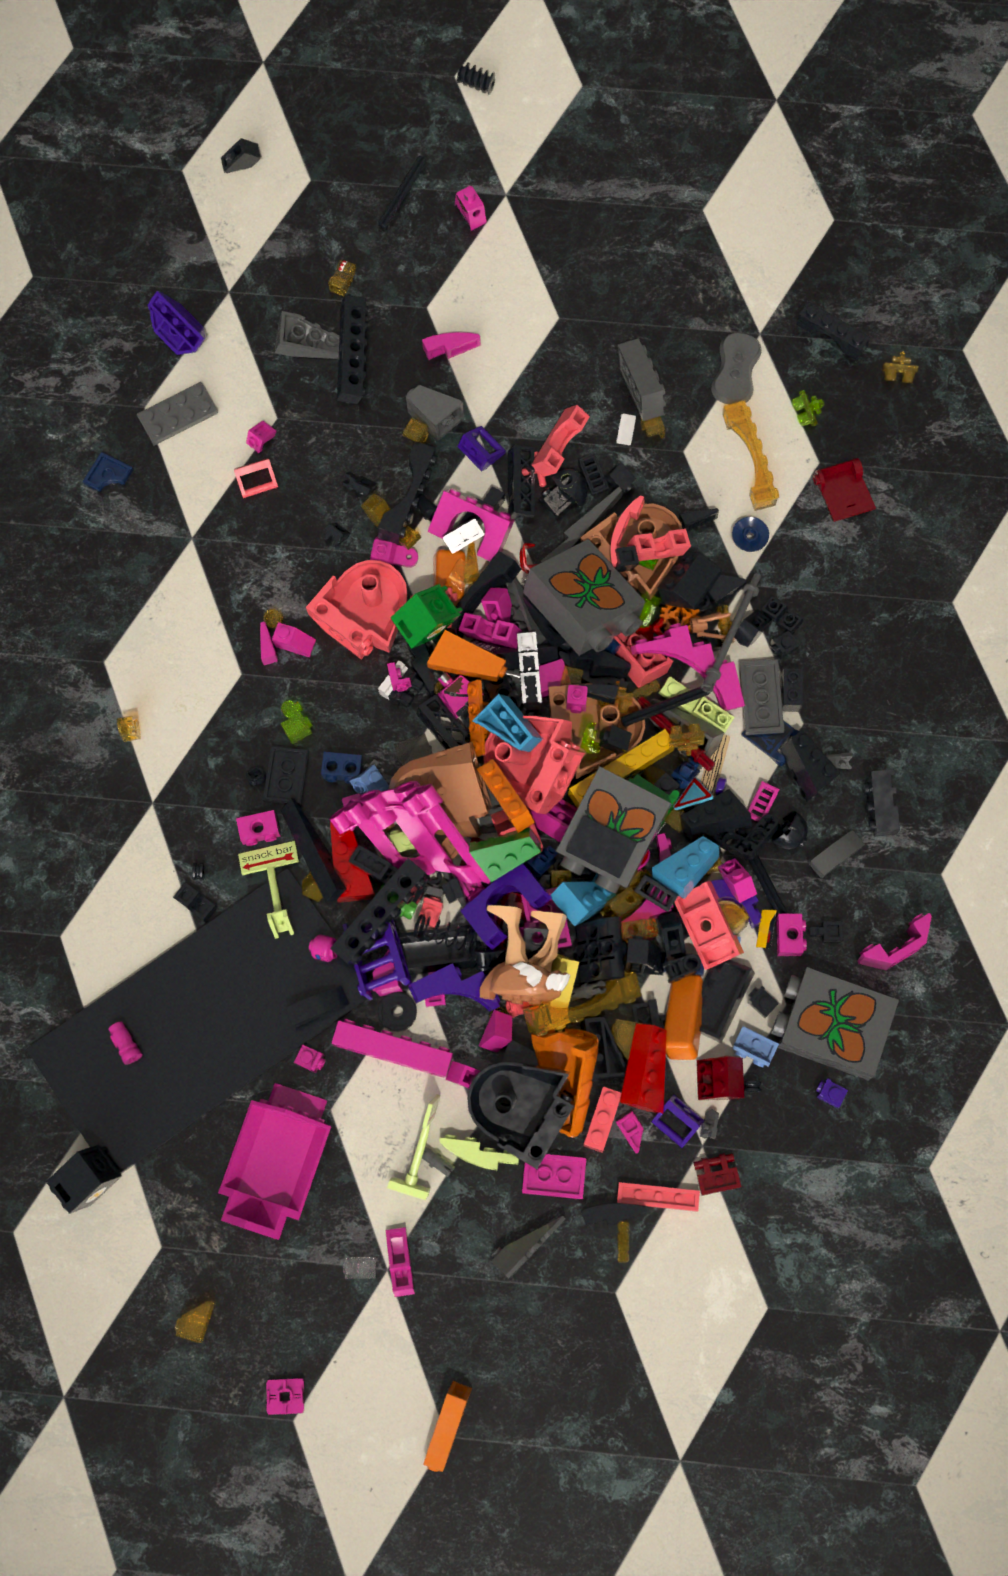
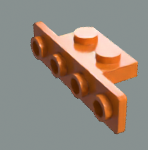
[467,680,491,757]

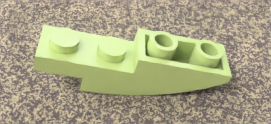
[659,677,734,733]
[439,1135,519,1171]

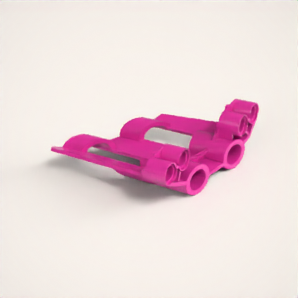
[329,781,491,884]

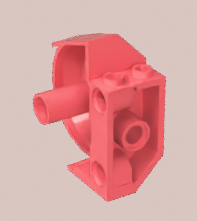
[306,560,407,660]
[483,716,585,814]

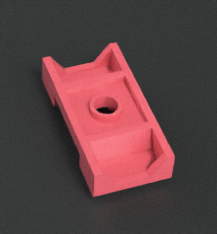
[674,881,744,970]

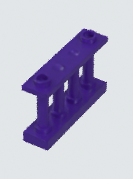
[342,909,412,1000]

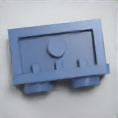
[350,765,389,795]
[732,1026,779,1067]

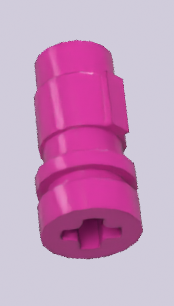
[108,1021,142,1065]

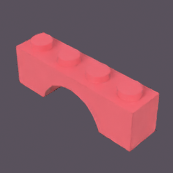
[532,405,590,477]

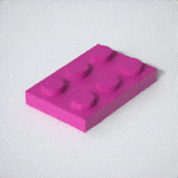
[522,1154,586,1200]

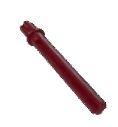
[637,696,715,771]

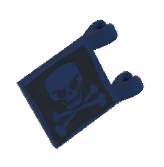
[741,721,800,766]

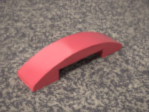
[611,496,644,568]

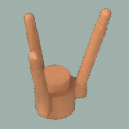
[690,612,735,641]

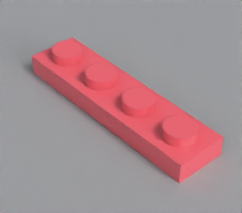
[617,1182,700,1212]

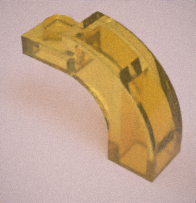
[361,493,422,550]

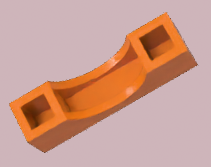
[477,759,535,833]

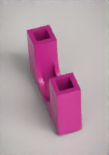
[427,488,515,562]

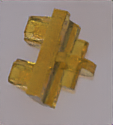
[883,352,918,383]
[598,681,633,713]
[669,724,705,756]

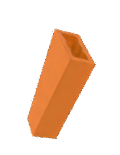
[427,630,507,682]
[423,1381,472,1472]

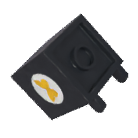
[46,1144,124,1214]

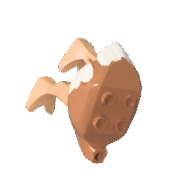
[480,905,570,1006]

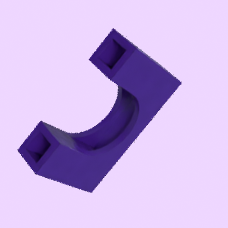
[460,863,552,950]

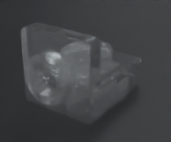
[343,1257,376,1279]

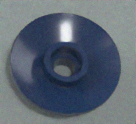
[732,517,769,552]

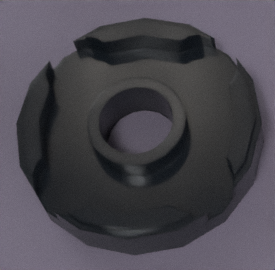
[378,992,417,1032]

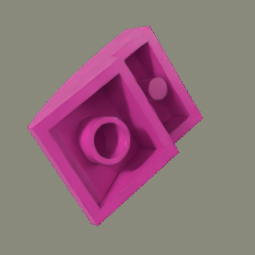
[521,887,572,954]

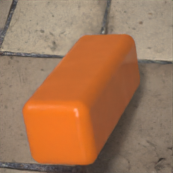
[433,549,466,607]
[664,974,703,1060]

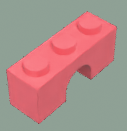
[627,529,691,561]
[584,1087,621,1153]

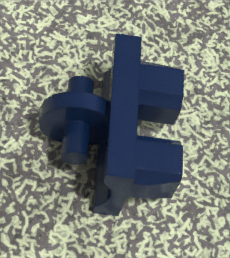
[671,756,701,788]
[525,845,558,878]

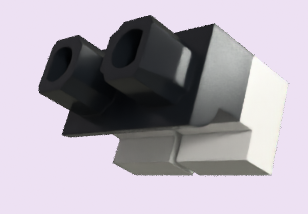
[378,661,424,707]

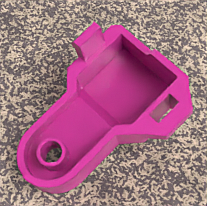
[370,536,418,568]

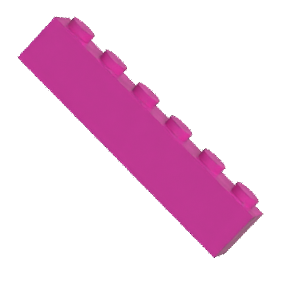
[331,1019,453,1078]

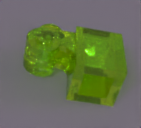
[281,701,312,744]

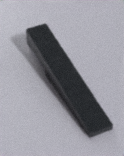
[444,644,559,677]
[281,798,347,902]

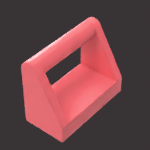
[234,458,278,498]

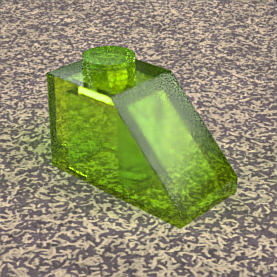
[639,594,661,628]

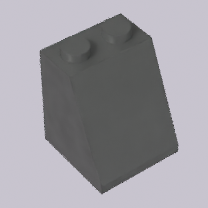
[406,385,464,442]

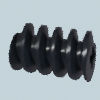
[457,62,495,95]

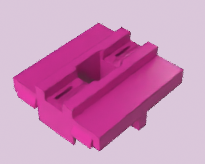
[267,1378,304,1415]

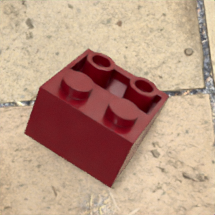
[697,1056,745,1100]

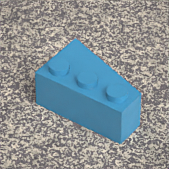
[472,694,543,752]
[652,836,719,899]
[550,882,618,926]

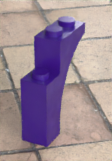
[408,963,500,1012]

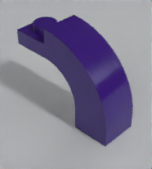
[711,879,762,929]

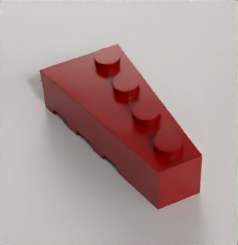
[330,822,375,903]
[620,1024,667,1113]

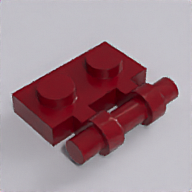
[693,1153,741,1196]

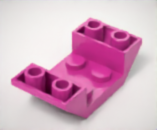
[857,913,932,970]

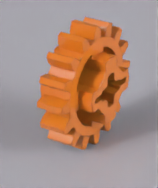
[659,605,700,634]

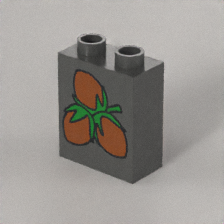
[523,539,645,656]
[556,767,672,894]
[771,967,899,1080]

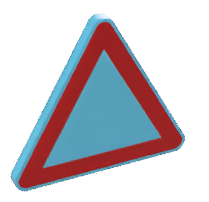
[673,778,713,810]

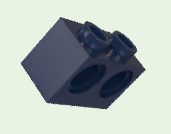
[321,752,363,784]

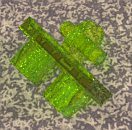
[792,390,824,427]

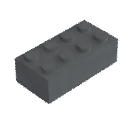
[618,338,666,421]

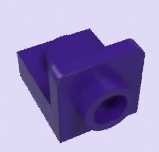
[816,1078,848,1109]

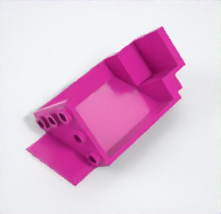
[218,1083,331,1240]

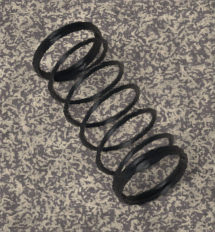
[414,914,477,954]

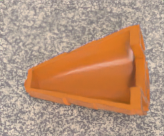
[531,1029,599,1137]

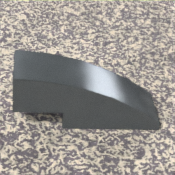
[809,830,865,879]

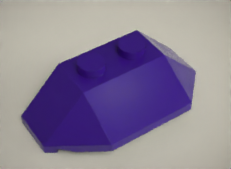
[148,291,206,355]

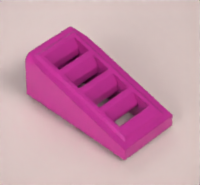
[260,622,278,665]
[748,781,780,822]

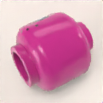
[309,934,338,962]

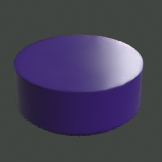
[715,777,727,796]

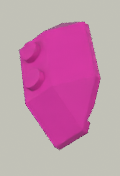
[526,799,577,842]

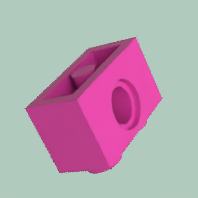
[236,810,281,846]
[776,914,807,956]

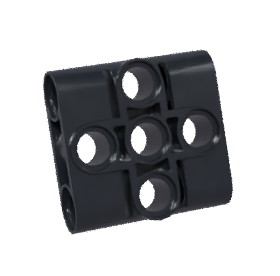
[573,917,627,984]

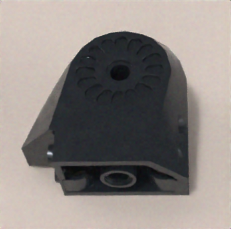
[467,1061,576,1169]

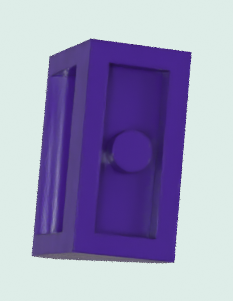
[457,426,506,471]
[651,1095,705,1148]

